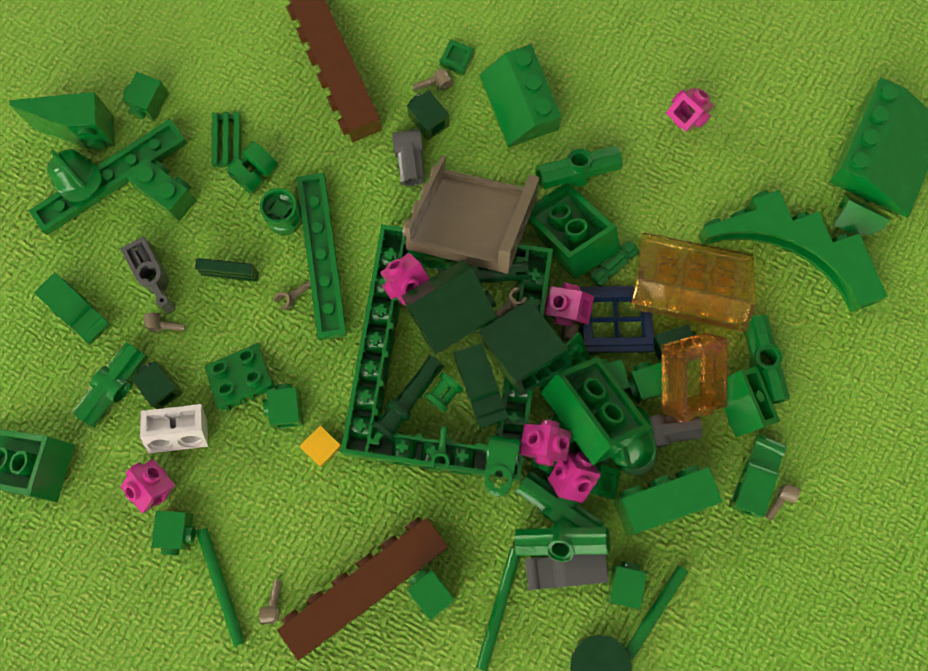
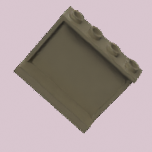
[402,155,540,274]

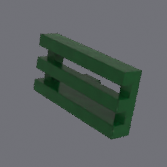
[195,258,259,282]

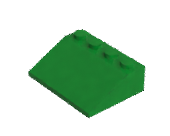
[829,77,928,218]

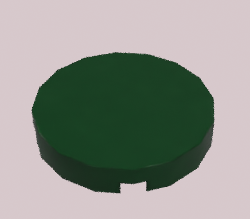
[570,635,633,671]

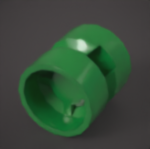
[225,141,279,195]
[260,188,302,236]

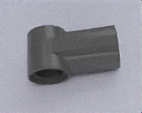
[392,129,425,187]
[649,412,702,448]

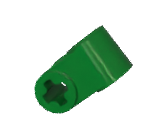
[484,435,521,497]

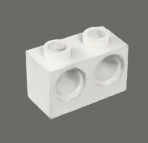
[140,404,208,454]

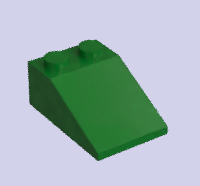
[9,92,115,150]
[528,183,621,280]
[0,429,75,502]

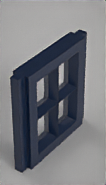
[580,286,654,353]

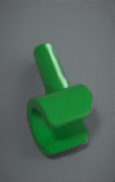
[431,427,450,470]

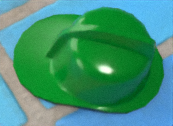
[46,149,102,202]
[611,405,657,476]

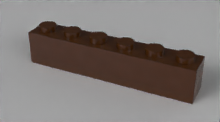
[286,0,382,143]
[277,517,449,661]

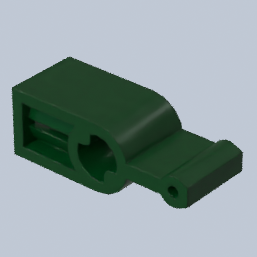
[453,343,509,429]

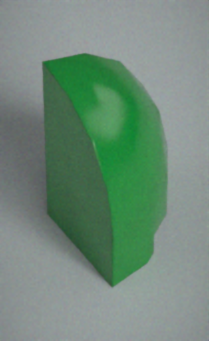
[834,194,890,235]

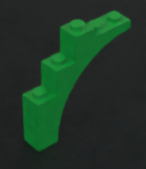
[698,190,888,312]

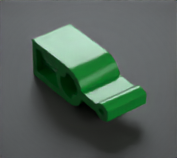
[34,272,111,345]
[729,434,787,519]

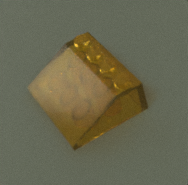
[630,232,756,332]

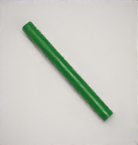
[196,528,246,647]
[476,548,520,671]
[626,565,688,661]

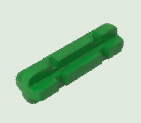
[590,241,639,286]

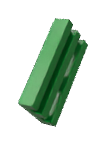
[211,111,241,167]

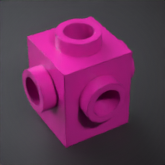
[666,87,714,132]
[380,253,430,305]
[545,283,594,327]
[519,420,571,466]
[548,451,601,503]
[121,459,176,514]

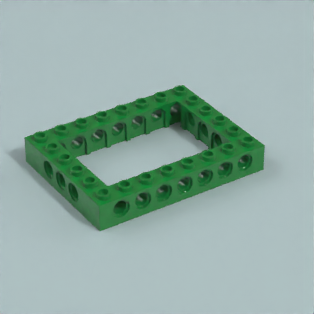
[340,224,553,483]

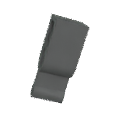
[120,236,175,313]
[525,554,609,590]

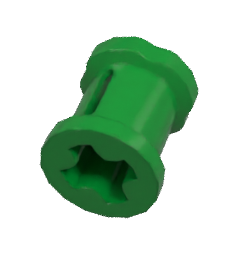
[424,373,464,413]

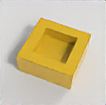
[299,425,341,468]

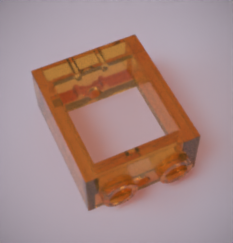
[662,332,728,422]

